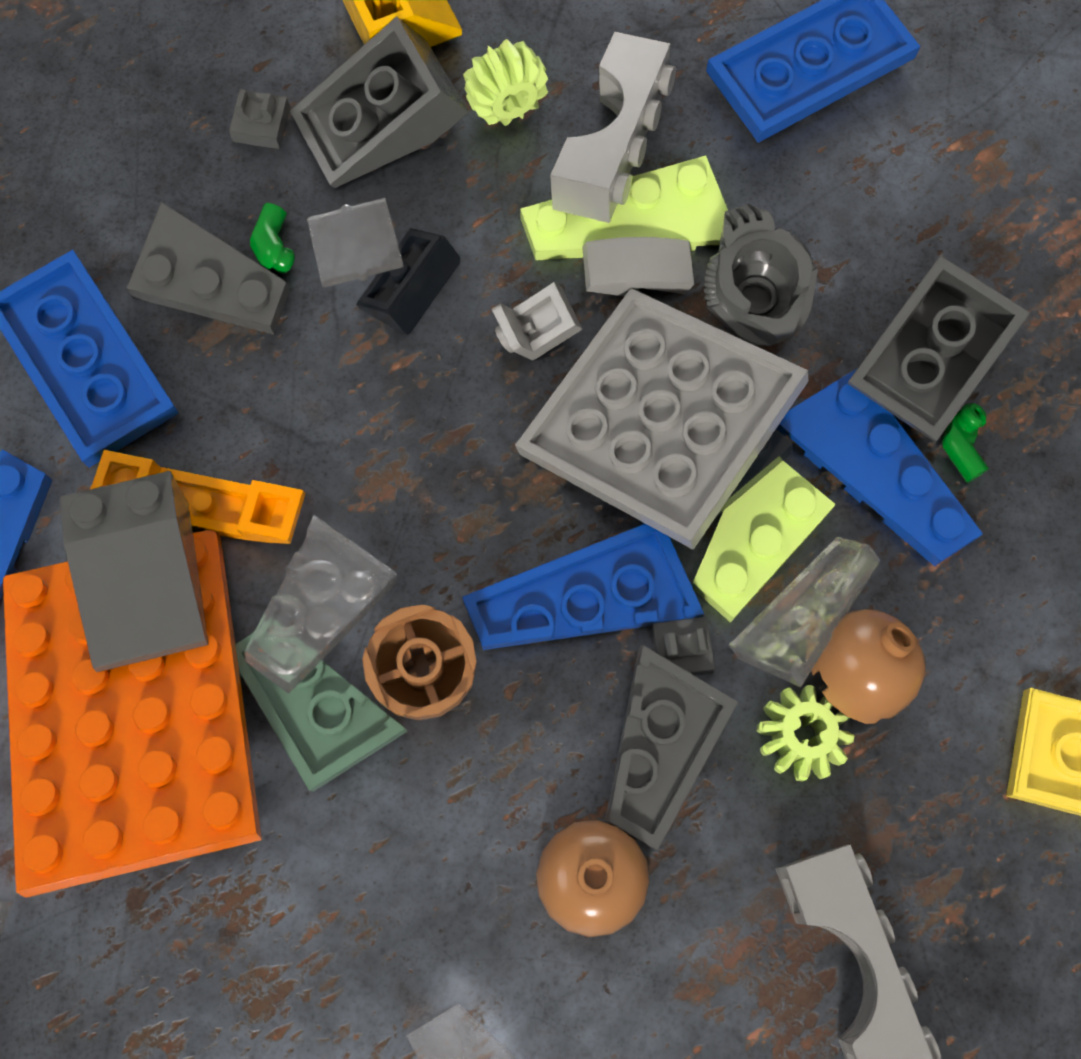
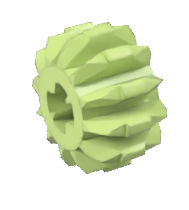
[463,39,548,126]
[756,685,855,782]

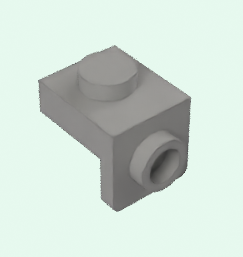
[492,282,583,361]

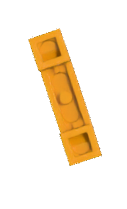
[90,450,306,544]

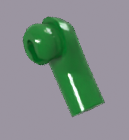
[250,203,295,274]
[942,403,989,483]

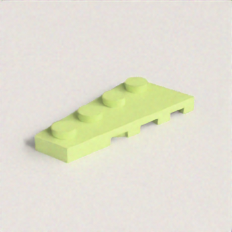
[520,155,728,260]

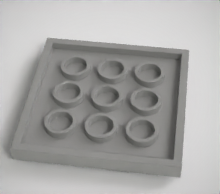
[515,288,809,550]

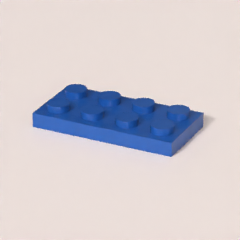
[706,0,921,143]
[0,250,179,468]

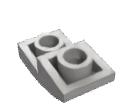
[582,237,694,297]

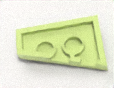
[692,461,836,622]

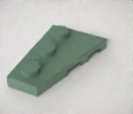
[235,620,408,792]

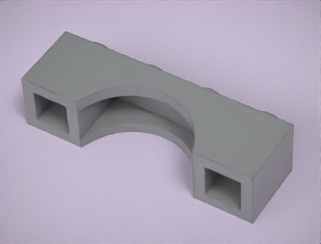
[550,32,676,223]
[775,844,941,1059]

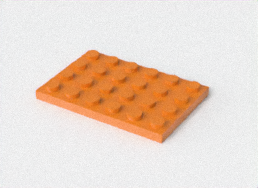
[3,529,262,898]

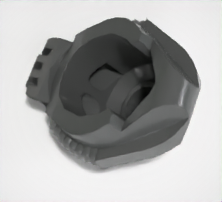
[703,203,818,346]

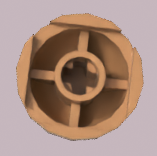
[362,605,477,720]
[809,609,926,724]
[536,820,650,937]

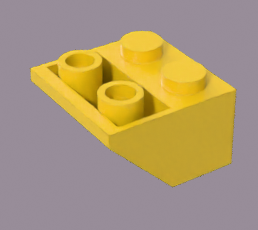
[342,0,462,47]

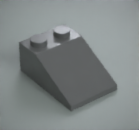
[290,16,469,188]
[847,255,1030,442]
[60,471,209,672]

